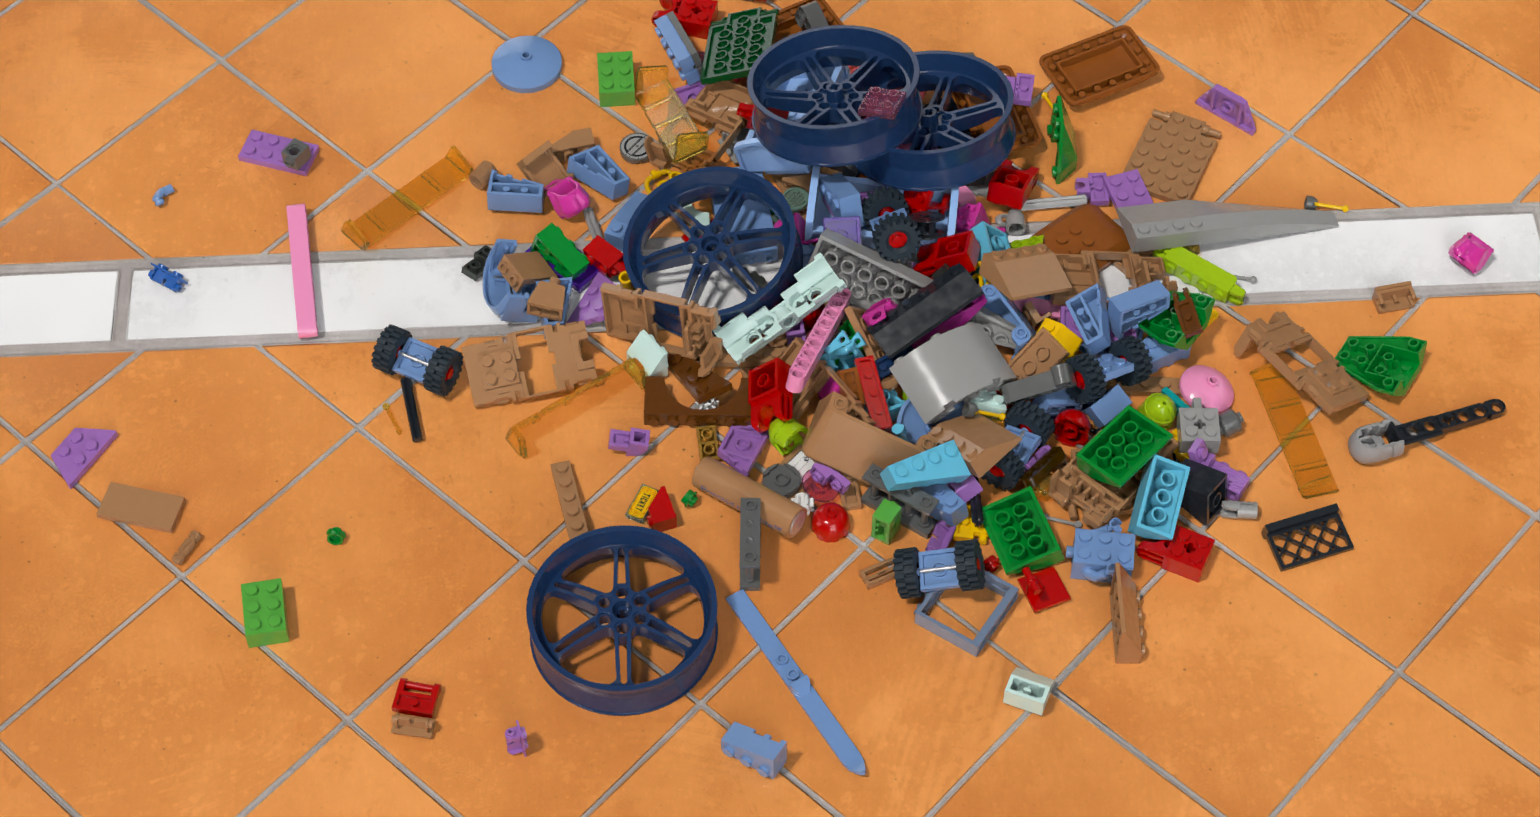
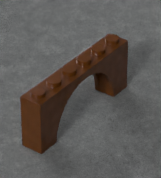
[644,376,751,427]

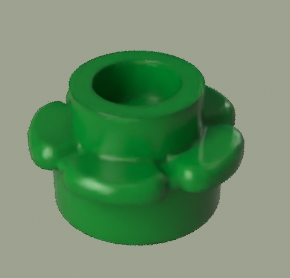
[681,489,698,507]
[326,527,346,545]

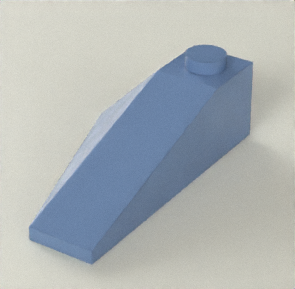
[604,191,648,252]

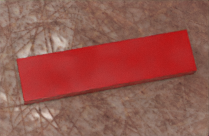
[854,355,893,430]

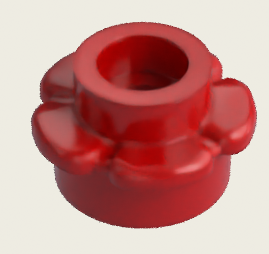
[983,555,1000,573]

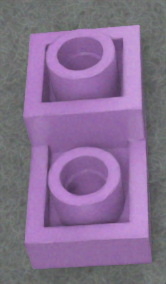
[810,463,851,495]

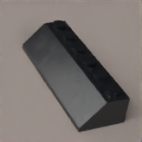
[866,263,984,359]

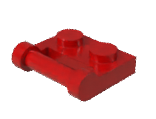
[392,678,441,718]

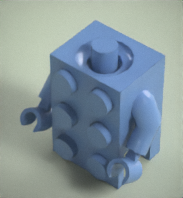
[1066,518,1135,583]

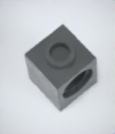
[281,138,311,171]

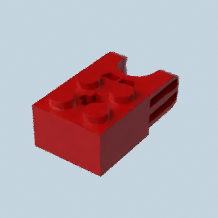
[651,0,718,40]
[986,159,1040,210]
[913,230,981,280]
[748,357,793,433]
[1136,525,1215,583]

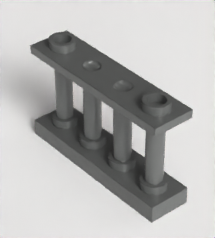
[861,463,940,539]
[740,498,761,591]

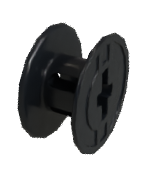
[909,211,945,240]

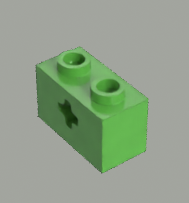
[871,498,902,545]

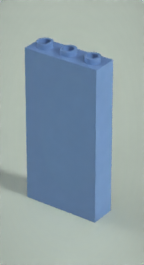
[710,167,778,265]

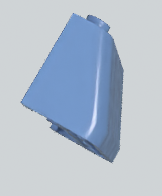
[980,284,1037,360]

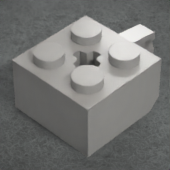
[1177,398,1221,453]

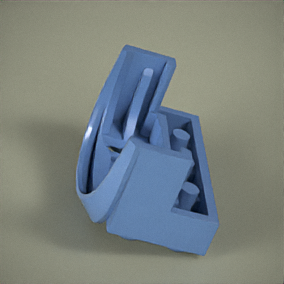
[482,239,539,323]

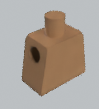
[527,277,565,322]

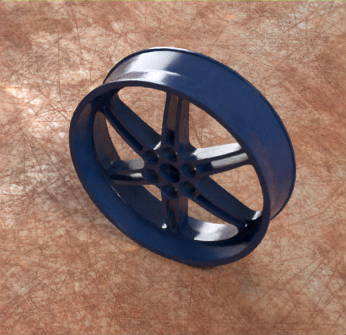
[747,25,923,167]
[853,50,1016,191]
[623,166,804,337]
[526,525,718,716]

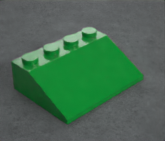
[1076,405,1173,488]
[982,486,1065,575]

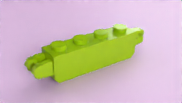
[1153,247,1246,306]

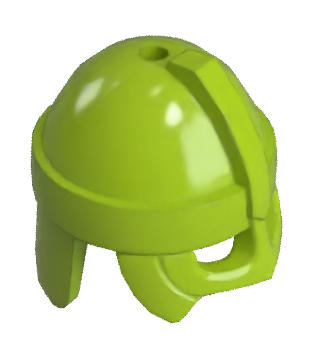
[1137,393,1176,430]
[768,418,808,456]

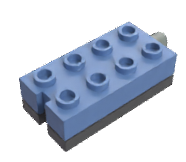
[654,11,703,86]

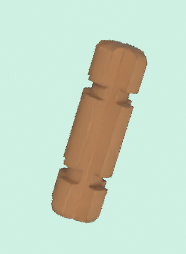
[172,530,201,565]

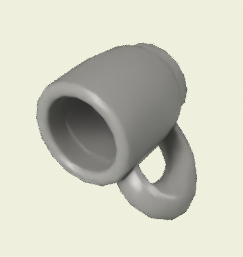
[995,209,1026,236]

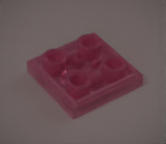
[858,87,906,120]

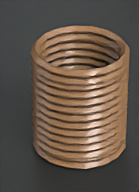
[469,160,498,190]

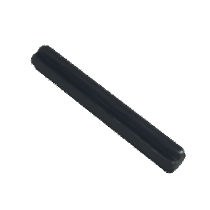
[400,377,423,443]
[970,474,984,527]

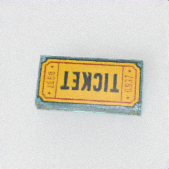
[625,484,659,524]

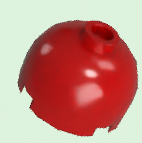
[1053,409,1091,447]
[811,502,850,543]

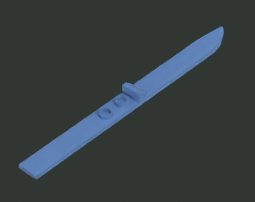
[726,589,866,775]

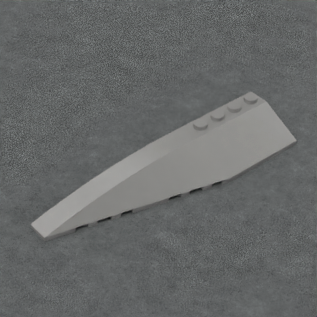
[1116,200,1339,253]
[808,228,1017,349]

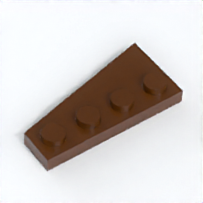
[667,354,733,404]

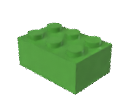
[597,51,635,107]
[241,578,290,648]

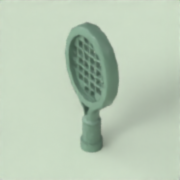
[772,187,809,223]

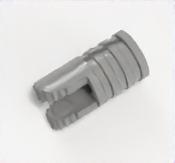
[1220,500,1258,519]

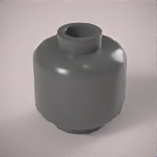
[1218,409,1244,437]

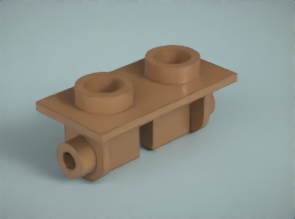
[391,713,436,739]

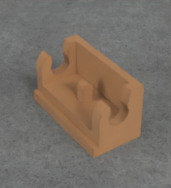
[1372,281,1416,314]

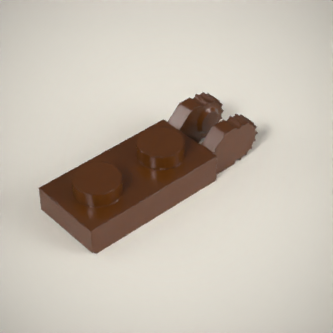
[1172,287,1204,339]

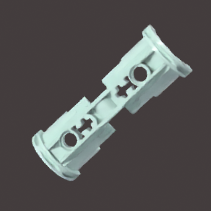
[713,252,847,366]

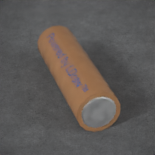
[692,456,807,539]

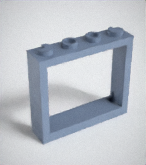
[914,570,1019,657]

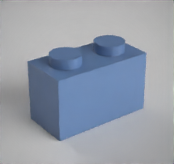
[1084,384,1132,428]

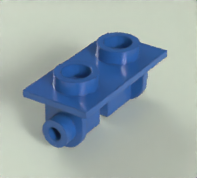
[148,263,188,292]

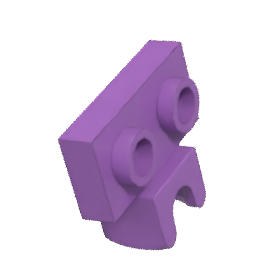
[1006,73,1035,106]
[1075,173,1109,206]

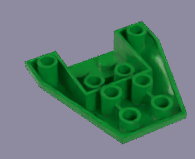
[1047,95,1077,184]
[1138,291,1215,350]
[1335,336,1427,396]

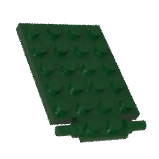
[700,7,780,85]

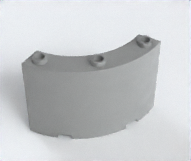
[889,322,1017,424]

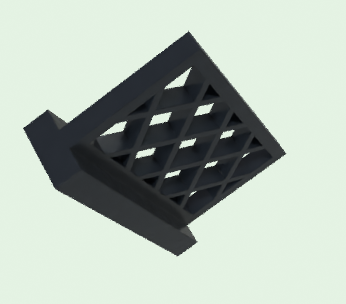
[1261,503,1354,572]

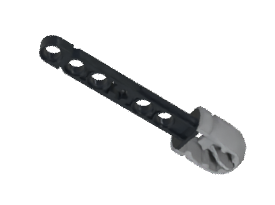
[1348,399,1506,464]

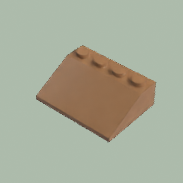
[979,243,1072,301]
[927,413,1022,479]
[1109,563,1145,664]

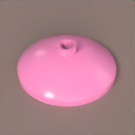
[1179,365,1234,414]

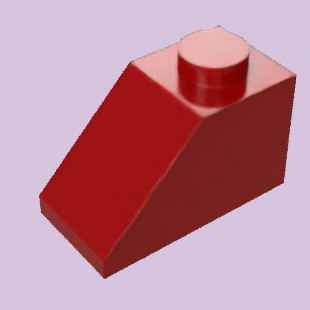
[646,486,677,532]

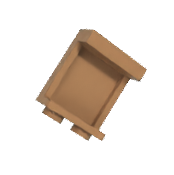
[516,140,574,198]
[497,251,558,293]

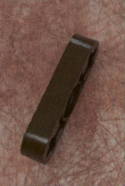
[1021,446,1066,488]

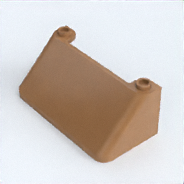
[802,391,939,491]

